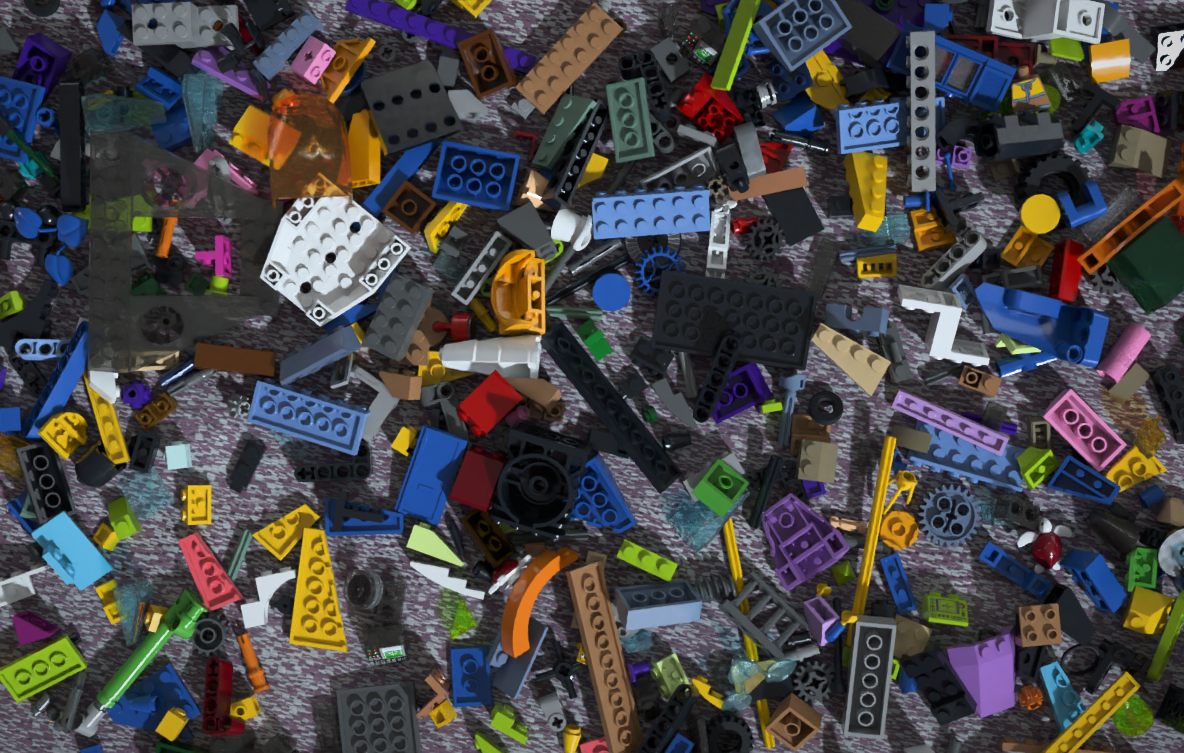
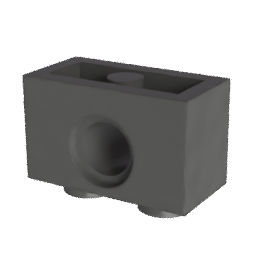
[650,37,691,85]

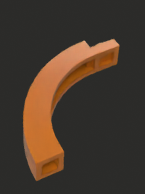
[501,547,578,658]

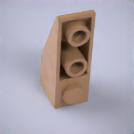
[503,377,562,414]

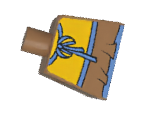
[1010,66,1051,114]

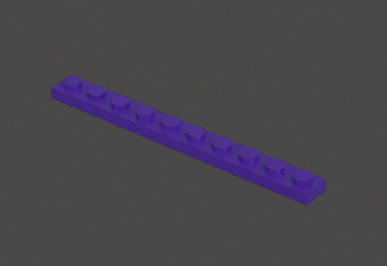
[345,0,537,75]

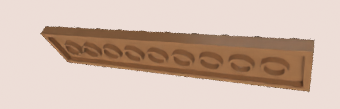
[566,561,644,753]

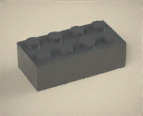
[362,273,434,362]

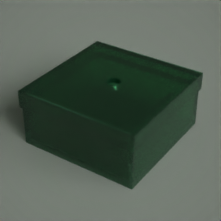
[1106,216,1184,315]

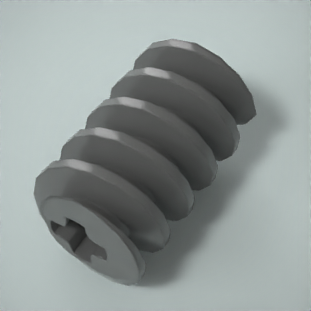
[694,573,736,602]

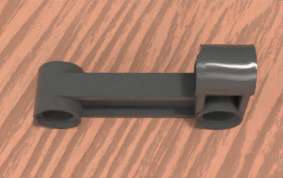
[420,382,472,456]

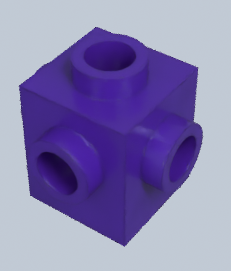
[120,380,151,408]

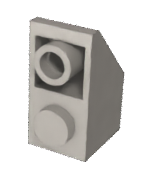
[448,90,489,120]

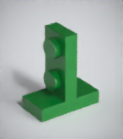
[575,319,613,362]

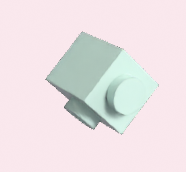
[163,441,192,470]

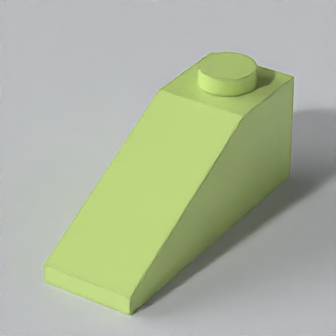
[406,522,465,567]

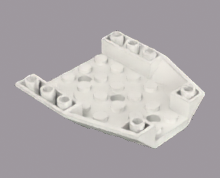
[260,173,411,327]

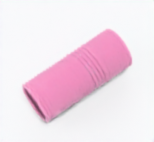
[1096,322,1151,383]

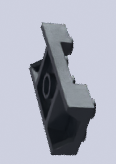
[899,641,977,726]

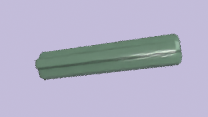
[545,306,603,320]
[226,528,254,583]

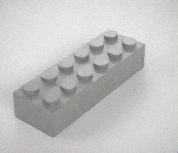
[841,614,897,739]

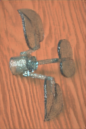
[721,650,797,714]

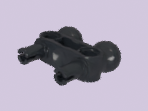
[0,199,61,265]

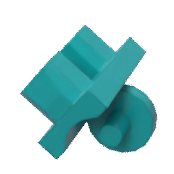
[1069,120,1104,154]

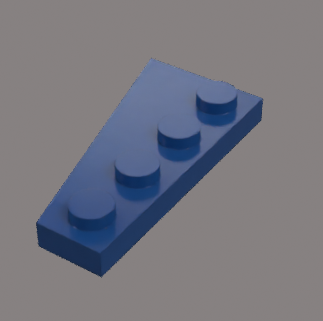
[325,497,405,536]

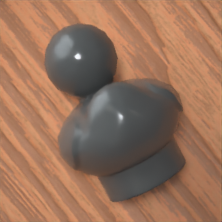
[47,707,73,735]

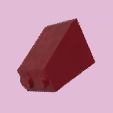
[449,445,509,512]

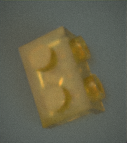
[1132,415,1167,459]

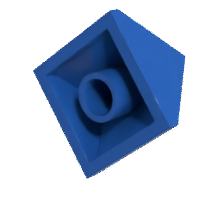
[771,94,824,137]

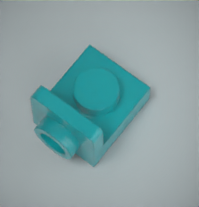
[17,150,53,180]

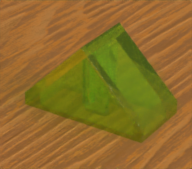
[449,599,478,639]

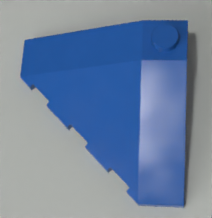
[536,452,637,533]

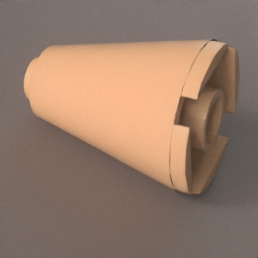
[516,169,572,212]

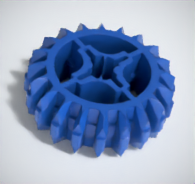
[633,245,686,298]

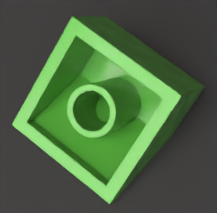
[691,458,749,517]

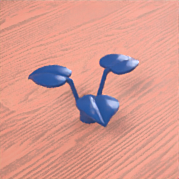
[14,206,89,286]

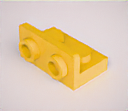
[180,485,211,525]

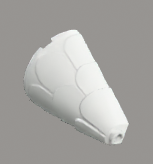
[439,334,542,379]

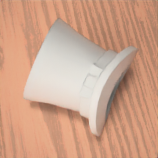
[551,208,593,251]

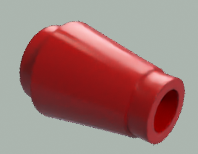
[730,217,760,236]

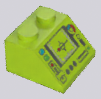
[921,591,969,627]

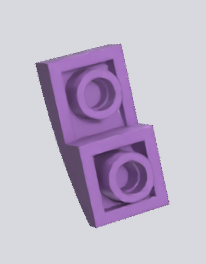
[935,143,972,169]

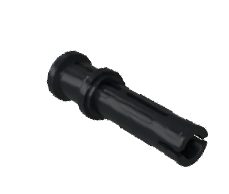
[770,129,830,156]

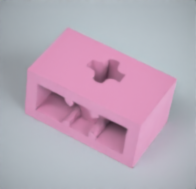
[289,35,336,85]

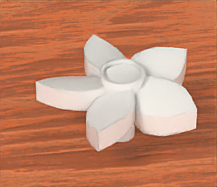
[714,194,737,214]

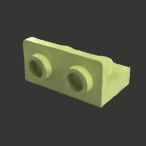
[995,333,1041,354]
[649,653,690,700]

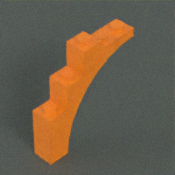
[1077,179,1184,274]

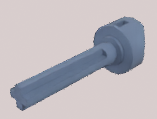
[777,370,806,446]

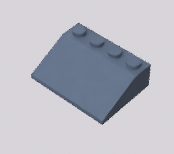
[752,0,852,72]

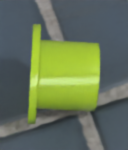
[205,276,230,296]

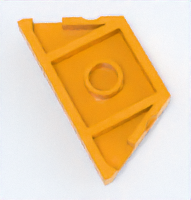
[320,37,376,104]

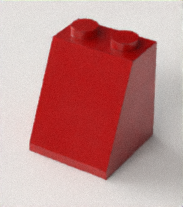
[455,370,523,439]

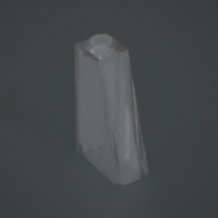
[1070,186,1140,247]

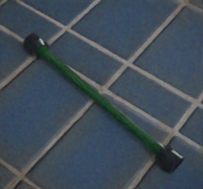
[0,115,128,245]

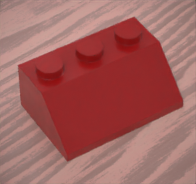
[1048,239,1085,304]

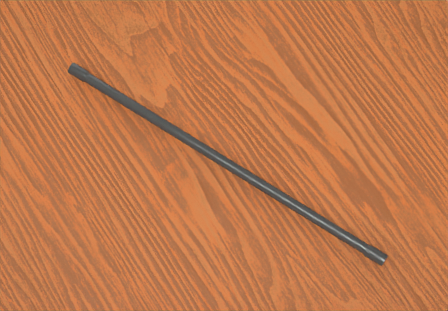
[480,87,685,379]

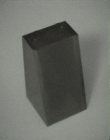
[835,0,903,69]

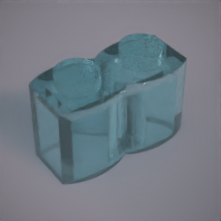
[867,214,910,246]

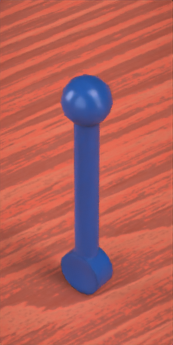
[943,152,957,191]

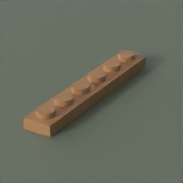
[997,736,1119,753]

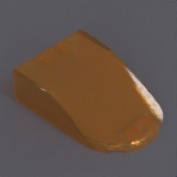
[267,94,353,209]

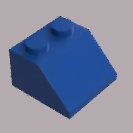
[150,103,202,154]

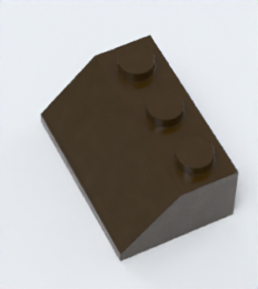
[458,509,517,569]

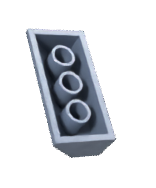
[280,325,362,385]
[614,579,702,631]

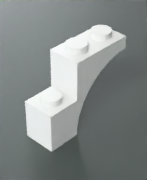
[241,566,298,628]

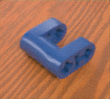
[1054,179,1108,229]

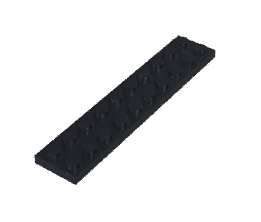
[540,322,683,494]

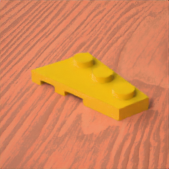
[1103,442,1167,492]
[252,504,321,561]

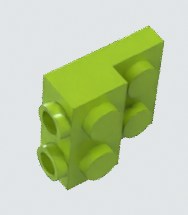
[489,704,530,745]

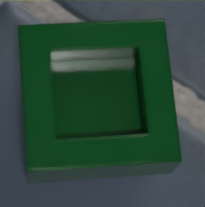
[183,271,210,299]

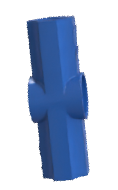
[995,351,1057,378]

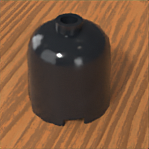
[75,438,127,488]

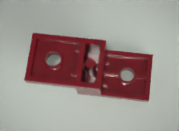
[936,34,1034,80]

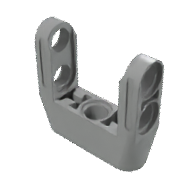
[351,364,400,443]

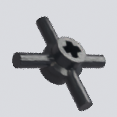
[535,640,588,699]

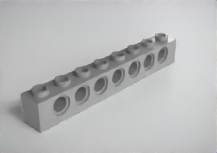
[906,30,936,192]

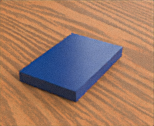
[450,645,493,707]

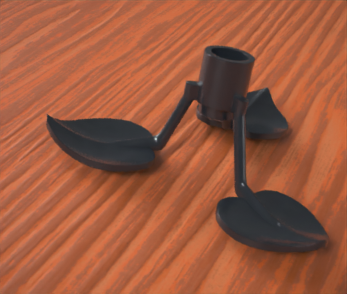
[216,18,268,104]

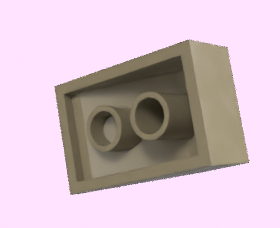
[1107,124,1172,179]

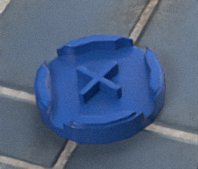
[592,272,631,312]

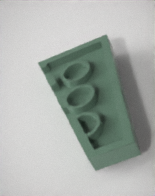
[532,93,597,170]

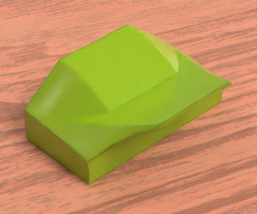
[1017,446,1060,489]

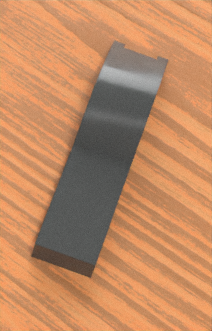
[1091,0,1156,64]

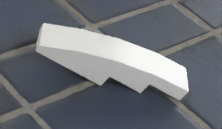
[705,211,731,279]
[410,560,486,600]

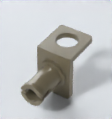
[1011,44,1058,68]

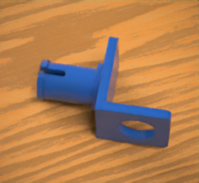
[903,187,943,212]

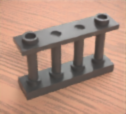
[717,571,809,661]

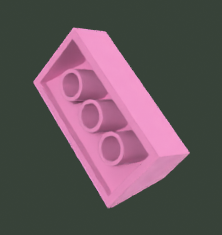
[1042,389,1127,472]

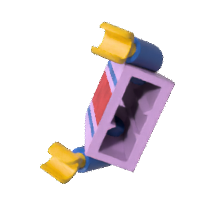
[803,583,857,646]

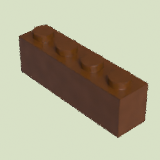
[194,340,277,378]

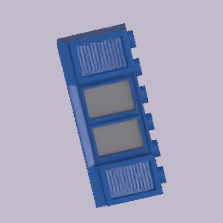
[886,20,1017,113]

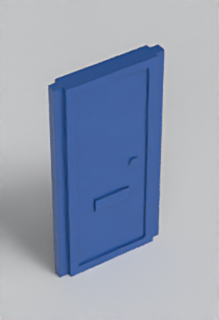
[394,424,468,525]

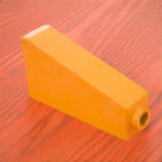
[337,109,380,189]

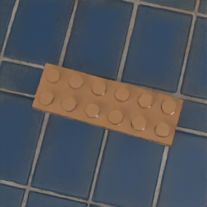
[515,2,623,115]

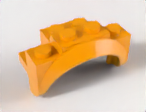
[491,249,545,336]

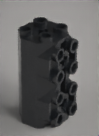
[973,109,1065,163]

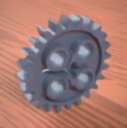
[917,484,982,548]

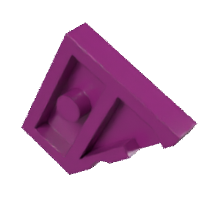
[1112,95,1160,134]

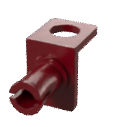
[512,131,540,163]

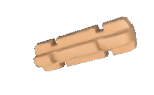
[829,516,867,534]

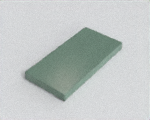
[605,77,655,163]

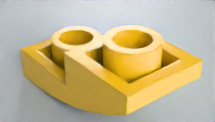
[690,675,725,709]

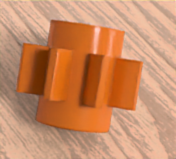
[1018,685,1043,710]

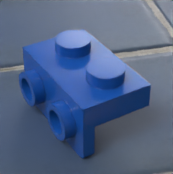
[135,65,184,109]

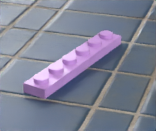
[891,389,1010,456]

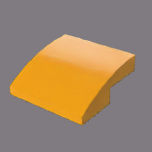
[1087,38,1130,84]
[910,207,957,252]
[1000,225,1055,269]

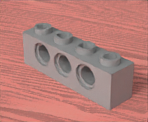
[449,231,513,306]

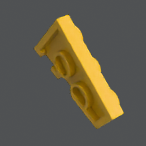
[424,201,467,254]
[418,351,477,387]

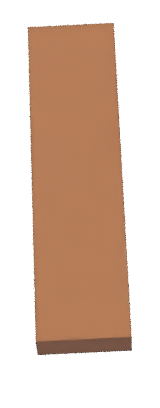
[728,166,808,201]

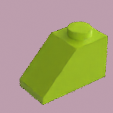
[108,495,143,540]

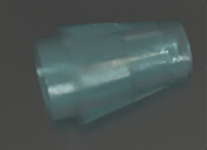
[624,631,654,653]

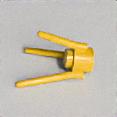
[882,470,918,514]

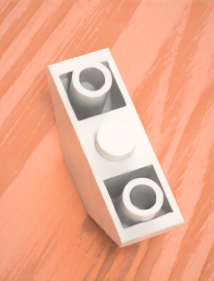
[87,342,120,404]

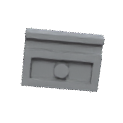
[677,124,718,152]

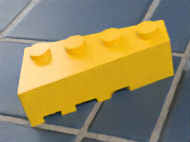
[843,151,888,232]

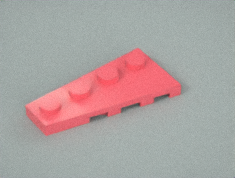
[178,532,244,613]

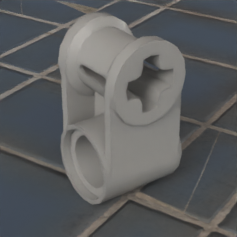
[538,691,567,732]

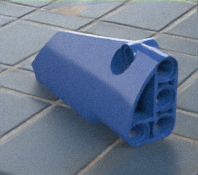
[973,282,1109,368]

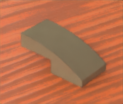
[1107,362,1151,405]
[890,425,932,454]

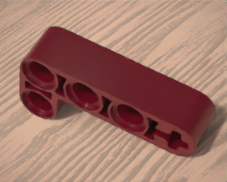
[202,657,245,737]

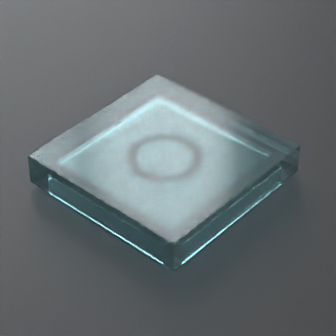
[121,469,175,522]

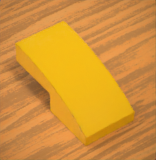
[95,578,130,624]

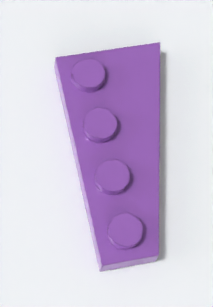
[191,47,272,101]

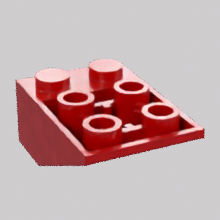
[677,72,744,145]

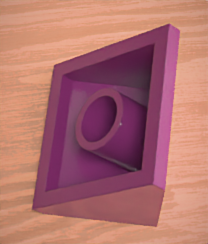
[12,611,62,646]

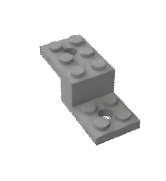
[132,2,239,49]

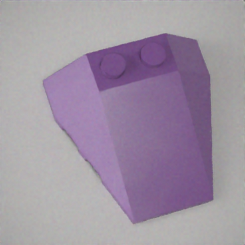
[762,493,850,591]
[945,625,1016,718]

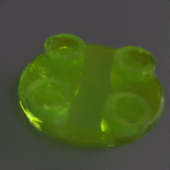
[1113,697,1154,737]

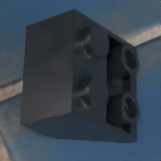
[728,90,765,138]

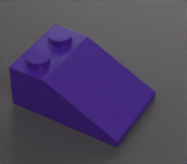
[12,33,72,106]
[699,363,773,424]

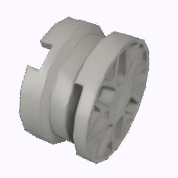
[753,78,777,109]

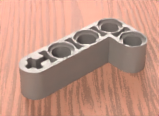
[921,219,987,291]

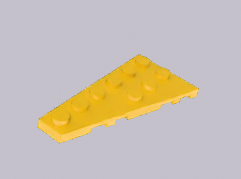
[289,527,348,652]

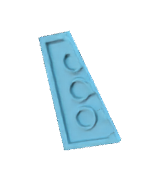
[1039,660,1100,734]

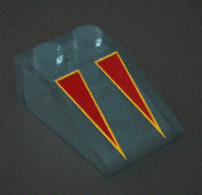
[113,579,152,646]

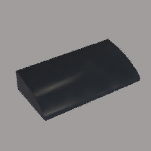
[15,441,77,525]

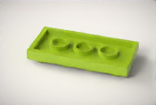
[0,634,88,703]

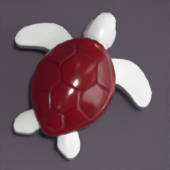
[1016,518,1072,574]
[488,554,532,595]

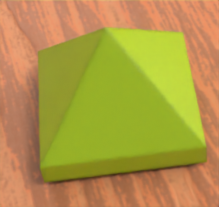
[830,560,856,586]

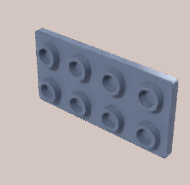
[485,616,548,699]

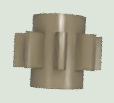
[705,175,727,201]

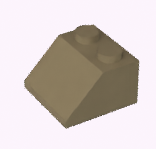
[795,439,839,483]

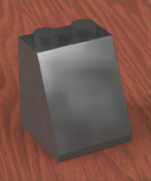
[497,201,558,261]

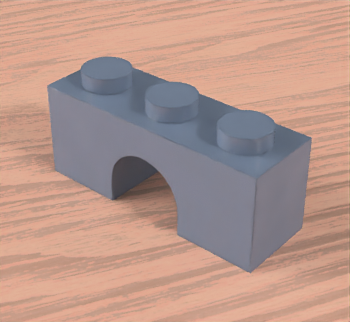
[824,304,889,337]

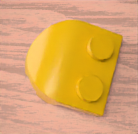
[37,412,88,459]

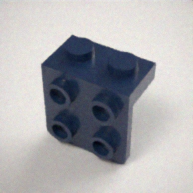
[768,59,813,101]

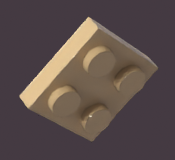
[893,613,933,658]

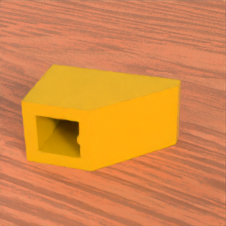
[577,153,609,190]

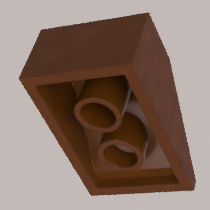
[457,28,519,99]

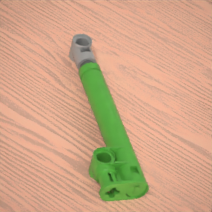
[72,588,208,737]

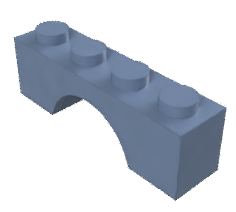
[252,9,324,81]

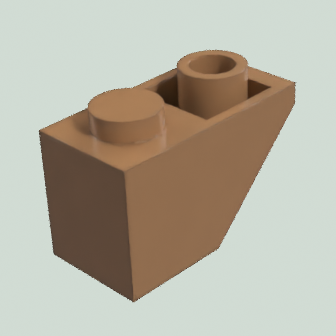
[957,365,1002,398]
[379,367,423,400]

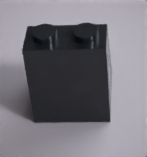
[1042,583,1096,647]

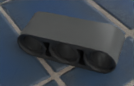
[733,121,767,179]

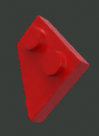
[759,142,793,174]

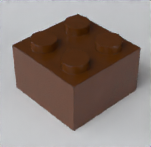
[382,180,439,237]

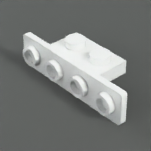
[0,563,49,607]

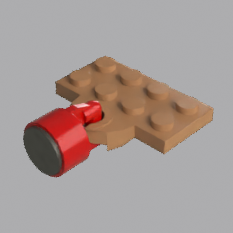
[389,288,476,366]

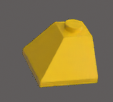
[1121,586,1175,634]

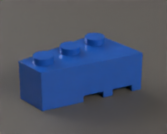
[1046,455,1121,505]
[1059,549,1128,613]

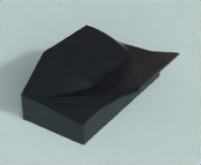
[128,431,160,474]

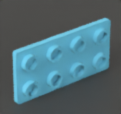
[31,511,113,590]

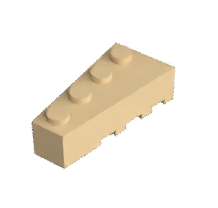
[811,323,891,396]

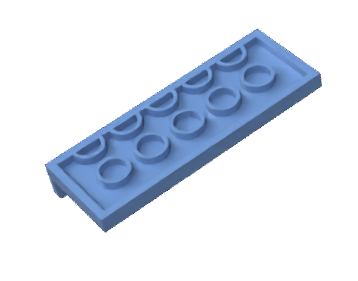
[831,93,946,154]
[591,184,710,239]
[247,377,371,456]
[905,419,1026,495]

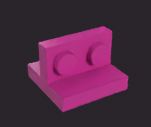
[195,235,232,278]

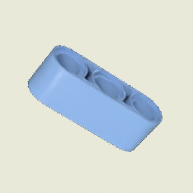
[15,339,70,361]

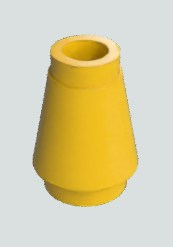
[563,724,582,753]

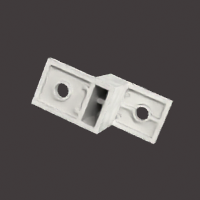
[986,0,1105,44]
[897,284,990,366]

